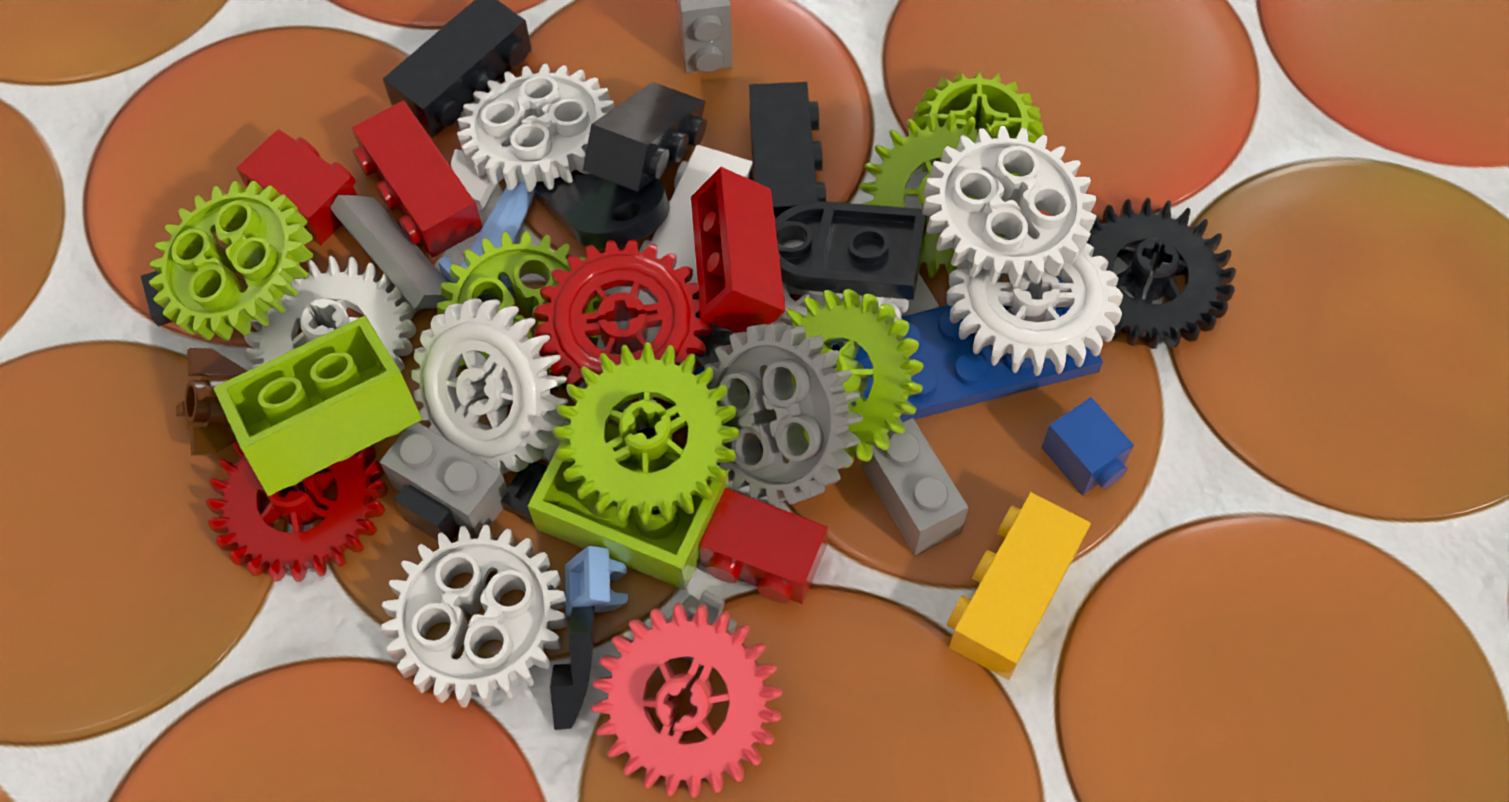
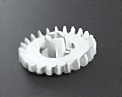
[946,233,1123,376]
[243,256,416,371]
[411,299,568,475]

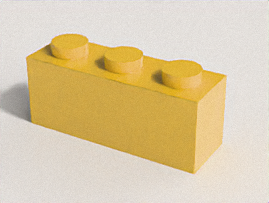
[947,492,1091,680]

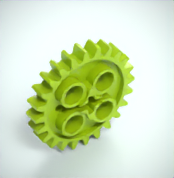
[149,181,313,341]
[437,231,601,390]

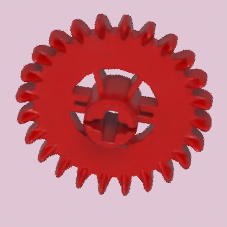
[533,240,711,404]
[206,441,388,582]

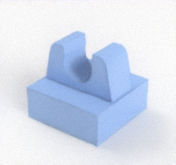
[565,546,628,617]

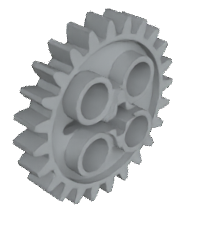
[704,322,863,505]

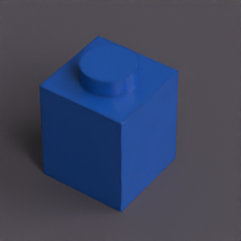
[1041,397,1134,495]

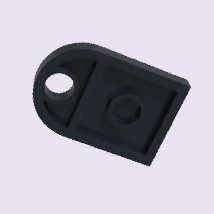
[533,170,670,249]
[775,201,927,300]

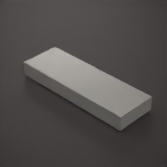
[330,194,450,309]

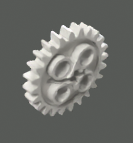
[457,64,615,192]
[922,126,1096,287]
[381,525,568,707]

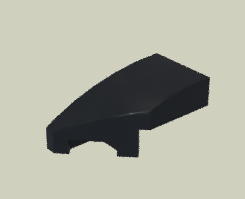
[550,606,595,730]

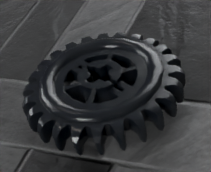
[1087,197,1236,349]

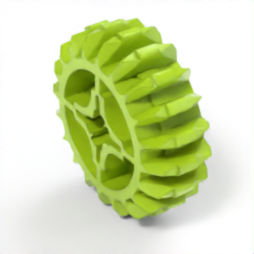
[913,70,1044,176]

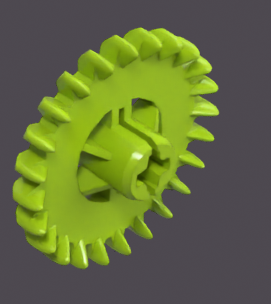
[859,112,1012,279]
[765,289,923,468]
[553,342,739,525]

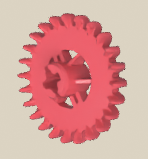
[591,603,783,798]

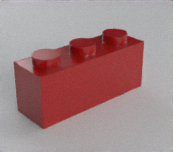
[352,100,483,258]
[691,167,786,333]

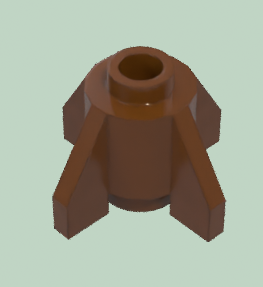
[176,348,247,455]

